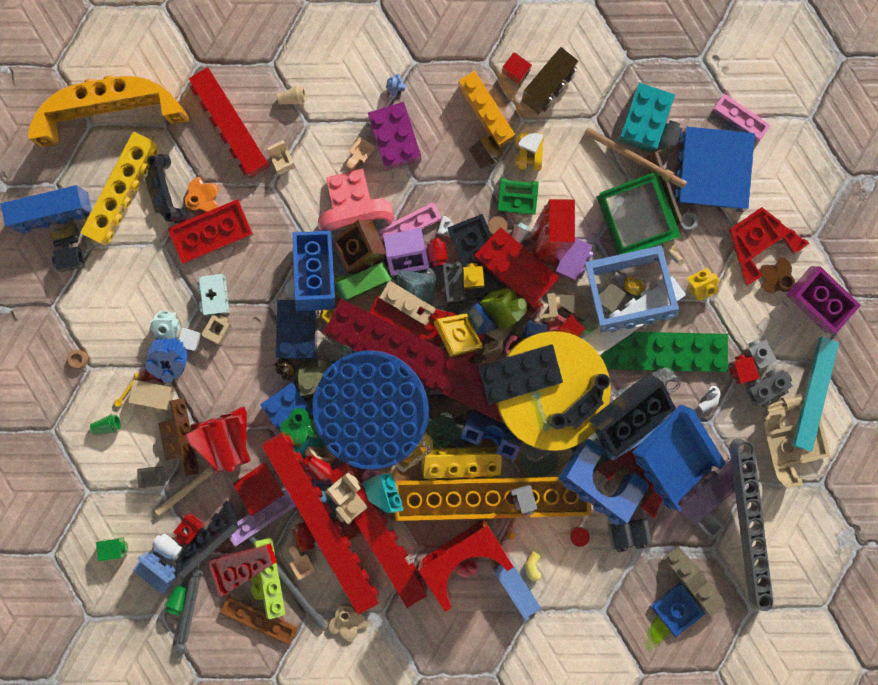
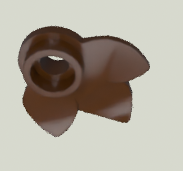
[761,257,795,293]

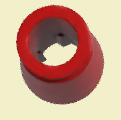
[304,454,332,481]

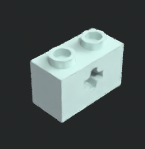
[197,274,230,317]

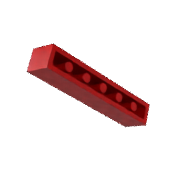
[189,67,270,178]

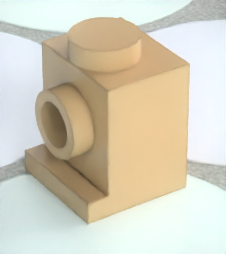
[201,314,232,345]

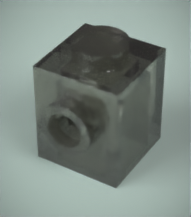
[137,466,168,488]

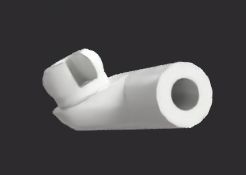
[698,386,720,413]

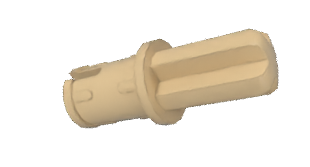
[765,394,804,413]

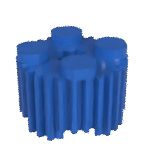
[145,337,188,383]

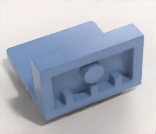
[132,551,179,595]

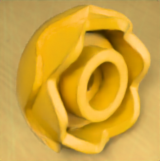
[624,276,647,296]

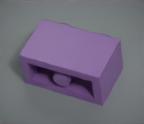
[554,238,593,282]

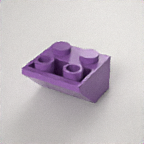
[384,227,429,276]

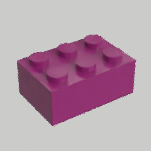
[368,102,422,171]
[786,266,861,334]

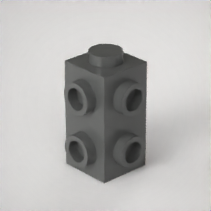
[745,368,793,407]

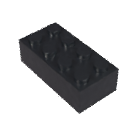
[588,373,676,457]

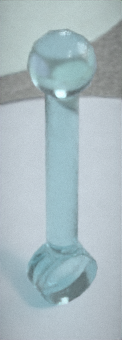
[532,391,550,431]

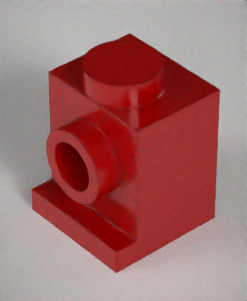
[173,513,205,545]

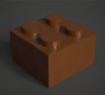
[332,220,387,274]

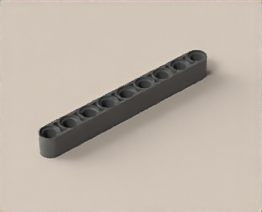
[729,438,774,611]

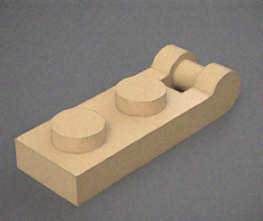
[379,281,436,326]

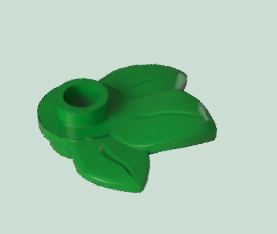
[280,408,319,447]

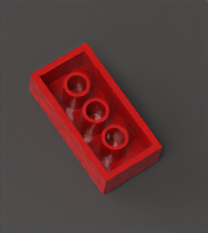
[474,227,559,310]

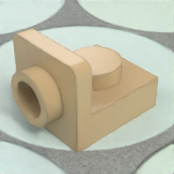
[335,492,367,524]

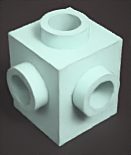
[150,311,180,340]

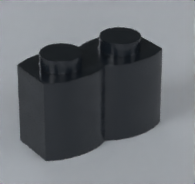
[607,519,652,552]

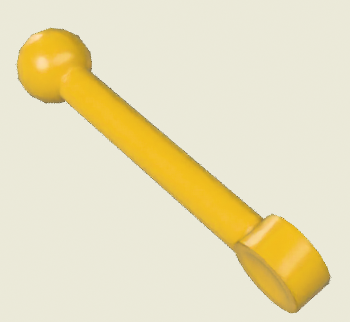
[114,373,141,407]

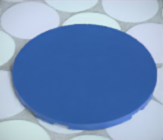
[312,350,429,470]

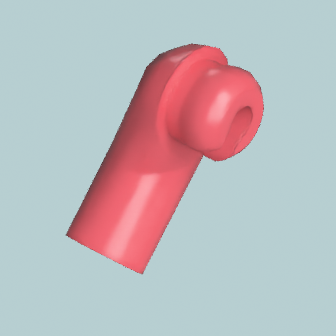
[453,562,479,577]

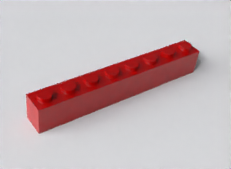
[329,462,428,608]

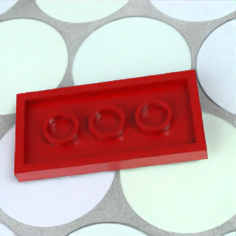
[168,199,254,264]

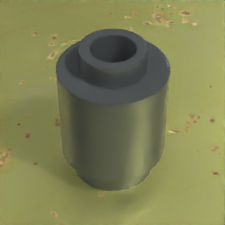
[659,120,683,150]

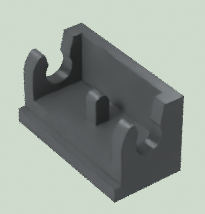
[442,262,466,304]

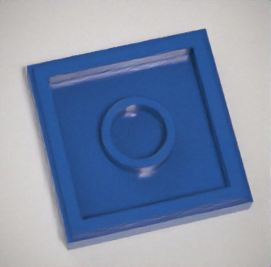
[650,582,706,638]

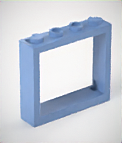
[585,245,679,333]

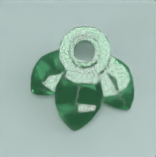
[426,410,464,448]

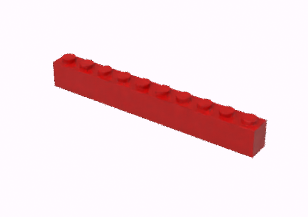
[262,432,380,615]

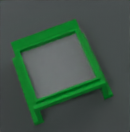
[596,172,681,255]

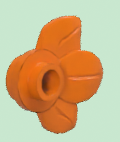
[185,177,219,212]

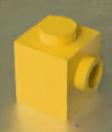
[463,263,484,289]

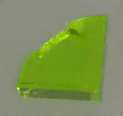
[650,616,671,645]

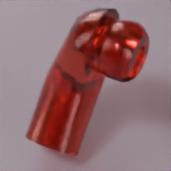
[138,369,165,385]

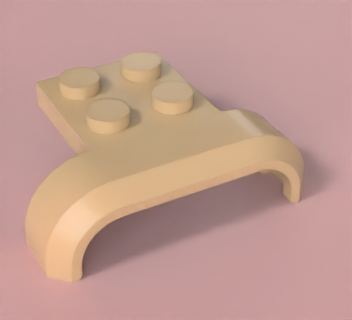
[763,409,831,489]

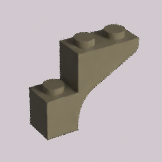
[556,283,626,323]
[663,546,726,617]

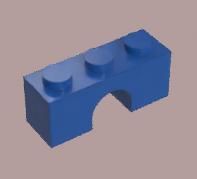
[460,410,523,460]

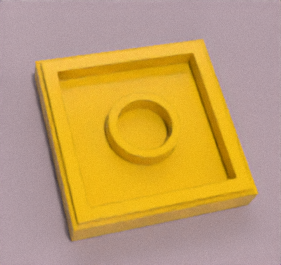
[434,314,483,357]

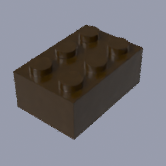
[521,47,578,115]

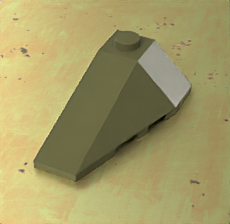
[298,359,336,400]

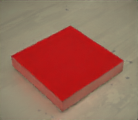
[233,462,285,516]

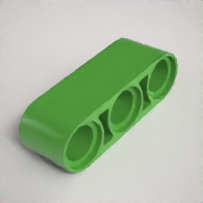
[335,262,393,301]

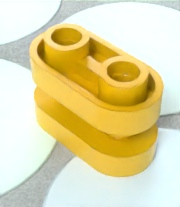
[515,132,543,171]

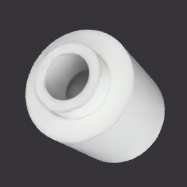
[152,534,183,560]

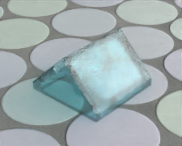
[396,269,436,306]

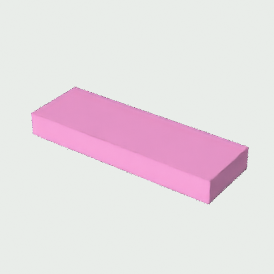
[712,94,771,142]

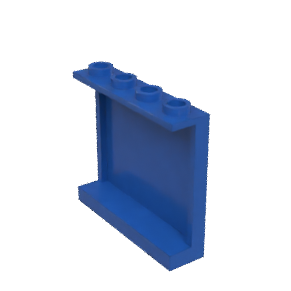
[674,126,755,212]
[633,404,726,512]

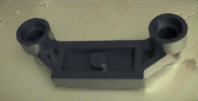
[145,154,187,223]
[547,374,610,429]

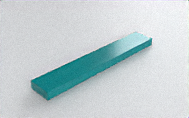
[792,336,839,452]

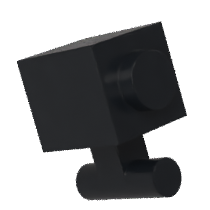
[52,235,85,272]

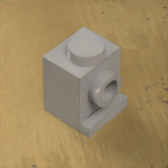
[510,485,537,517]

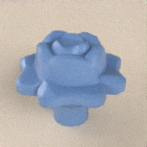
[386,74,406,96]

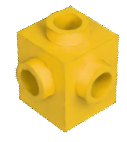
[687,268,720,302]

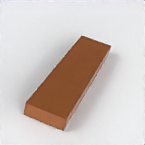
[220,595,298,646]

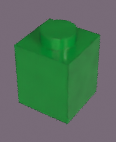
[96,537,128,562]

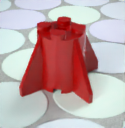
[184,406,251,474]

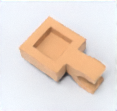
[346,137,376,171]
[288,543,316,580]

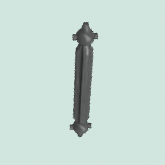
[173,563,203,658]

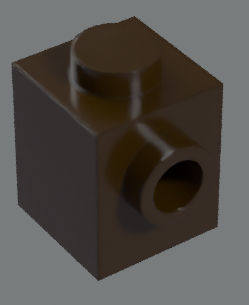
[468,136,503,169]

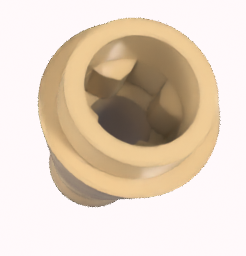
[277,86,307,105]

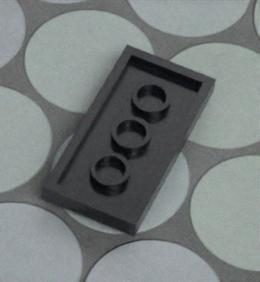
[447,214,506,299]
[477,344,563,405]

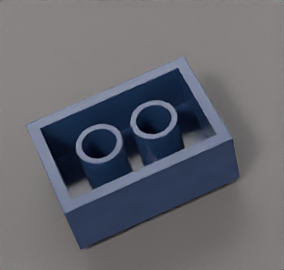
[276,300,318,359]

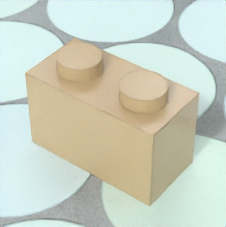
[128,380,175,413]

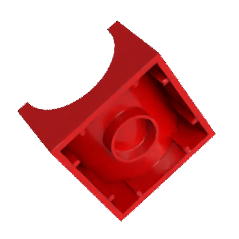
[418,519,514,612]

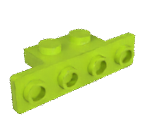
[251,538,285,619]

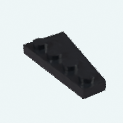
[175,500,239,578]

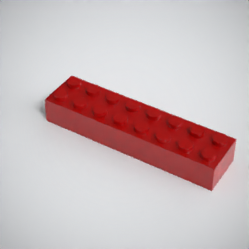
[531,199,575,264]

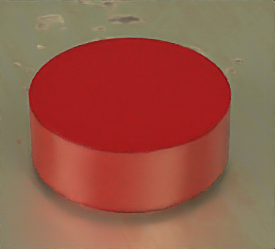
[570,527,590,547]

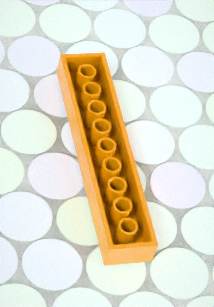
[395,476,591,521]

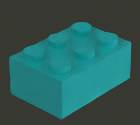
[618,82,675,153]

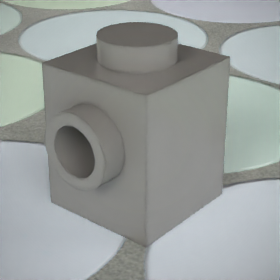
[744,339,777,370]

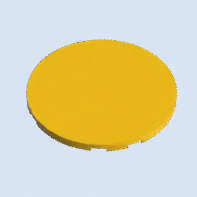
[497,331,611,451]

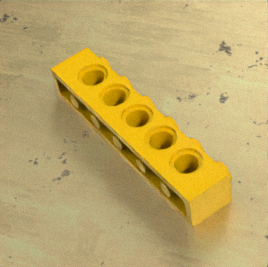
[80,131,158,246]

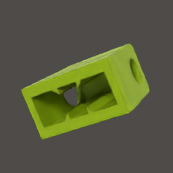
[480,289,527,330]

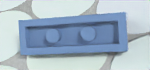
[493,563,541,621]

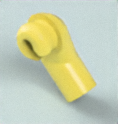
[524,551,541,581]

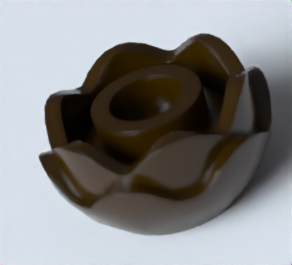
[274,358,295,380]

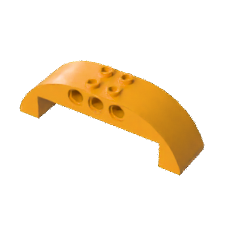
[27,75,190,148]

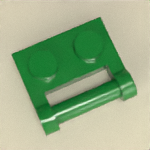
[497,178,539,215]

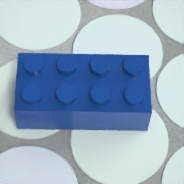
[0,185,92,234]
[292,231,335,311]

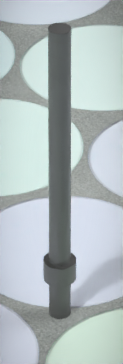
[248,535,327,630]

